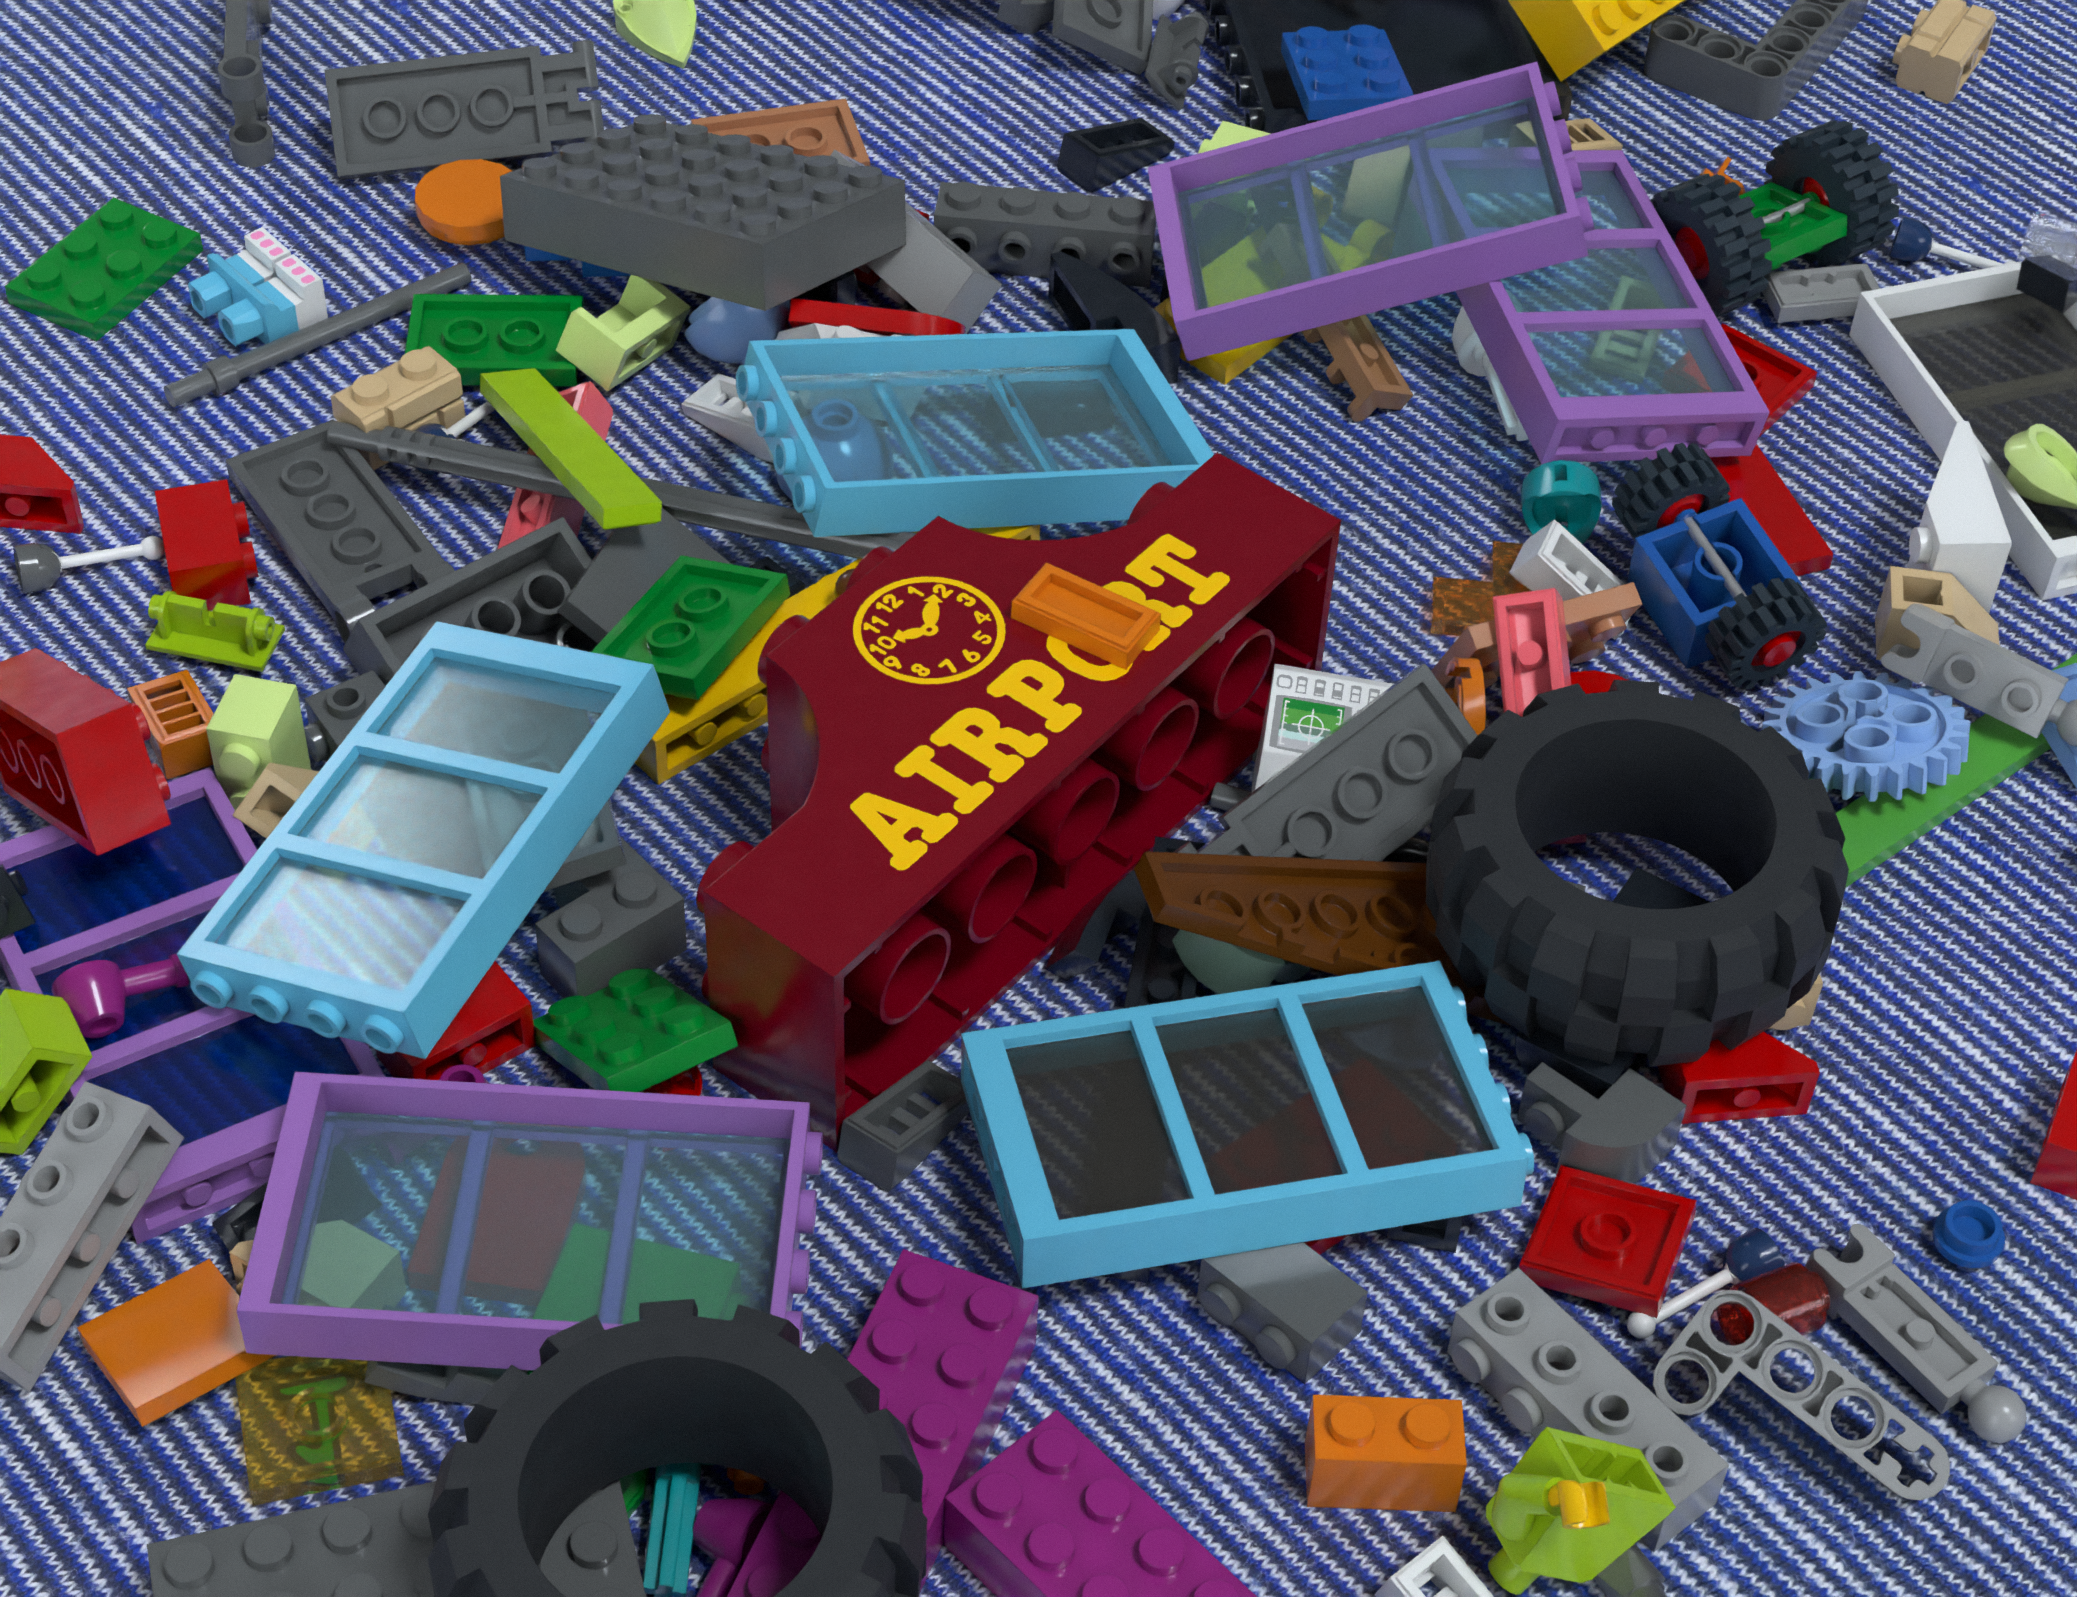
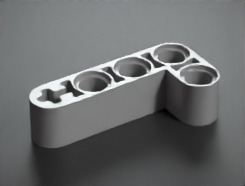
[1653,1290,1950,1500]

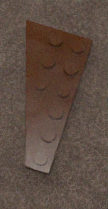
[1134,852,1513,1027]

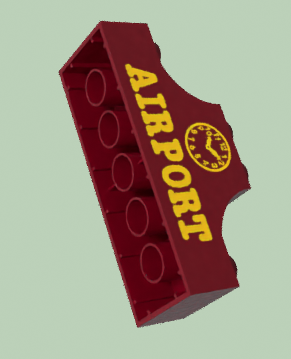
[696,452,1341,1153]

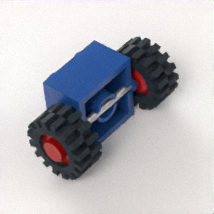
[1612,443,1827,689]

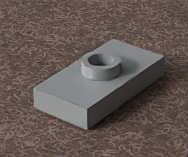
[1762,264,1880,323]

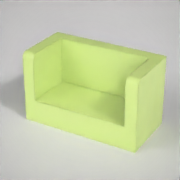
[556,275,691,391]

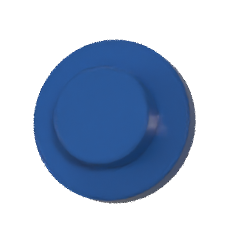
[1932,1200,2005,1268]

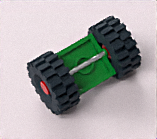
[1650,120,1899,318]

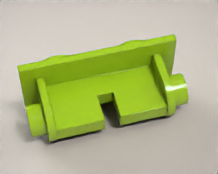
[145,590,285,672]

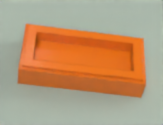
[1011,563,1161,670]

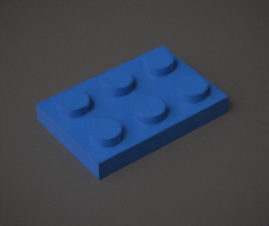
[1281,25,1414,120]

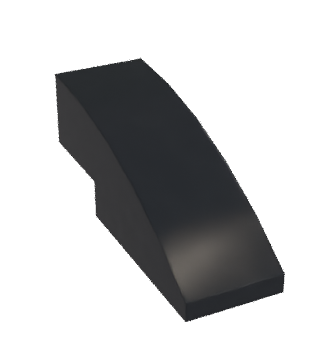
[1048,251,1181,384]

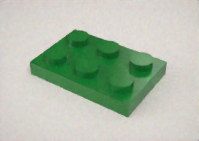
[5,197,203,342]
[405,294,584,387]
[591,555,790,700]
[533,968,738,1092]

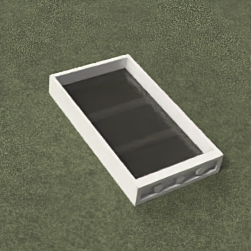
[1849,255,2077,600]

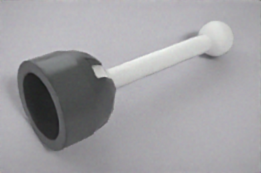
[13,536,165,594]

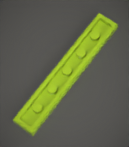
[480,368,662,530]

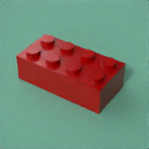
[0,648,171,856]

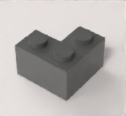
[535,837,687,998]

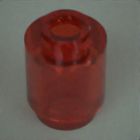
[1717,1262,1830,1346]

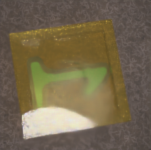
[235,1356,404,1506]

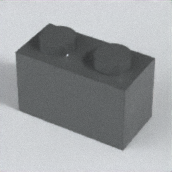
[1197,1242,1368,1384]

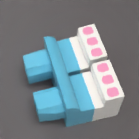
[188,227,328,347]

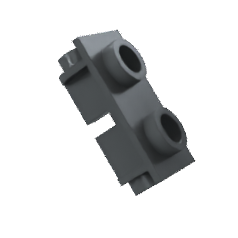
[1145,12,1209,111]

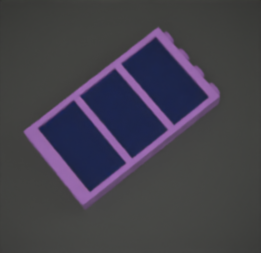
[0,767,392,1244]

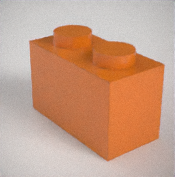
[1305,1395,1467,1512]

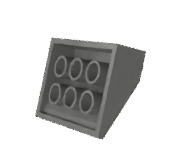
[343,517,598,780]

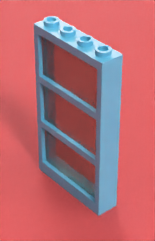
[961,961,1534,1289]

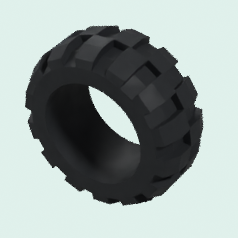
[1426,680,1849,1067]
[427,1299,927,1597]

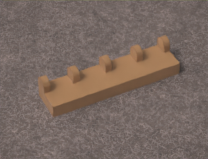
[1258,226,1413,422]

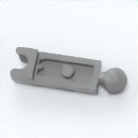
[1881,604,2077,747]
[1801,1224,2027,1444]

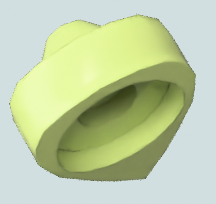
[613,0,697,69]
[2004,424,2077,509]

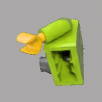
[1486,1427,1676,1597]

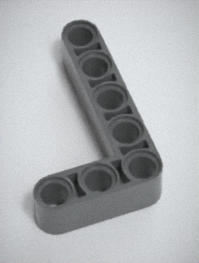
[1643,0,1868,120]

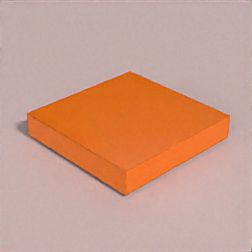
[77,1259,276,1427]

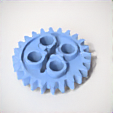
[1762,671,1970,802]

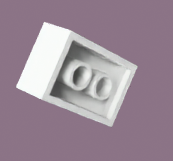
[1907,421,2012,613]

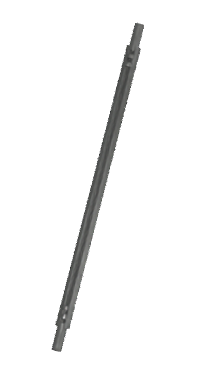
[327,421,916,559]

